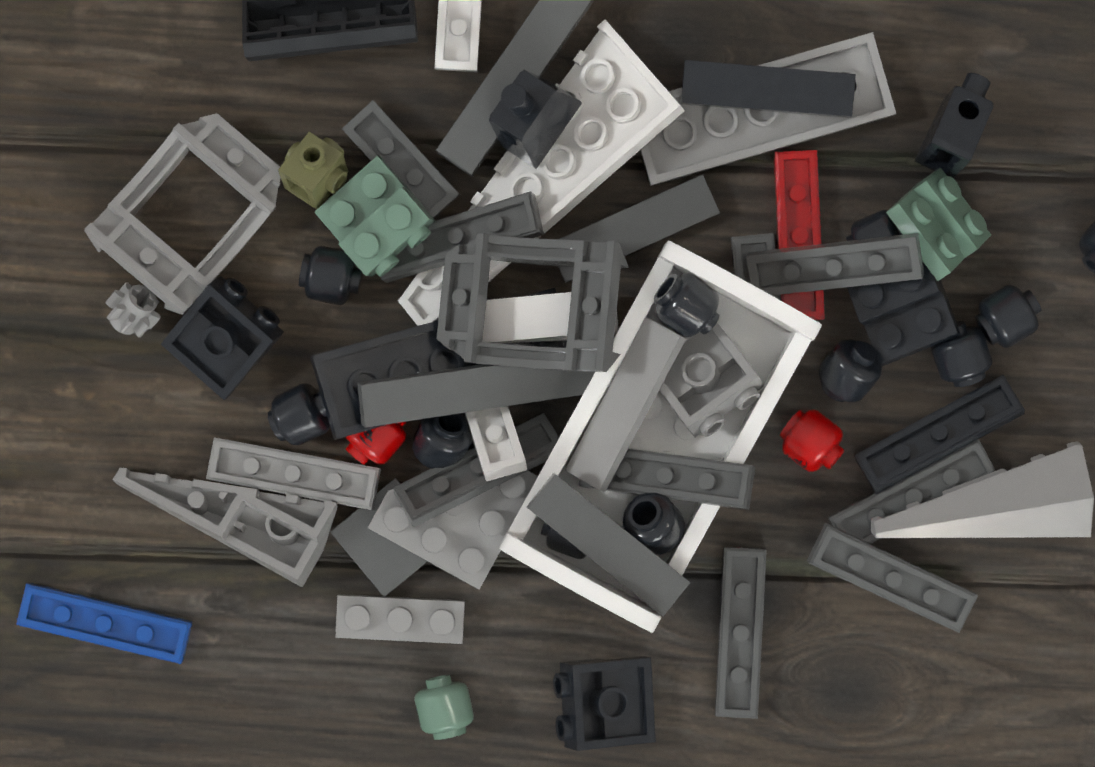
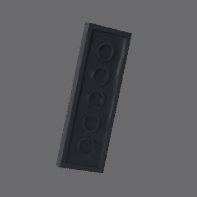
[310,288,567,440]

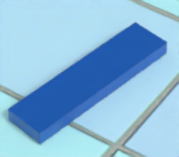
[16,583,193,664]

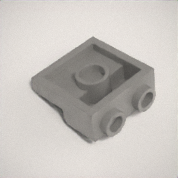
[659,323,764,438]

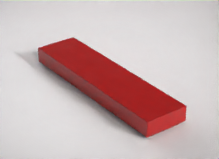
[774,150,825,320]

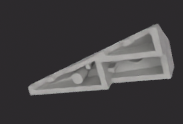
[113,467,338,587]

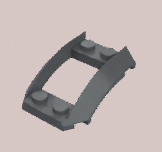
[436,233,629,372]

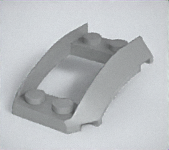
[85,113,281,315]

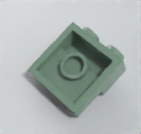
[315,155,436,277]
[886,167,991,281]

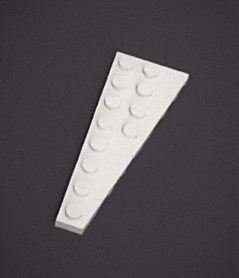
[398,20,685,326]

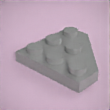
[367,471,538,589]

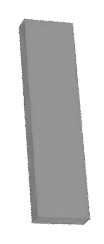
[565,317,686,492]
[206,437,381,510]

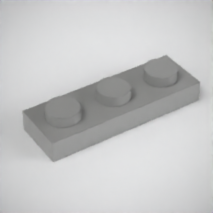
[335,594,465,644]

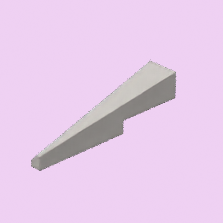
[871,442,1094,538]

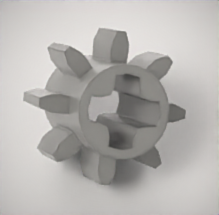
[106,282,161,337]

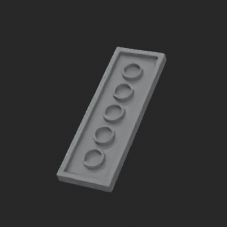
[640,32,896,186]

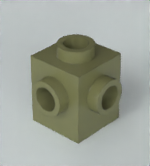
[278,132,348,209]

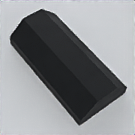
[242,0,418,62]

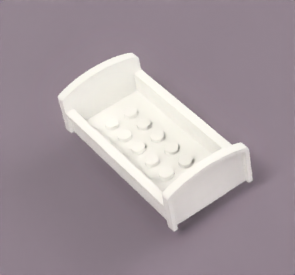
[499,240,822,633]

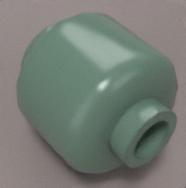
[414,675,474,740]

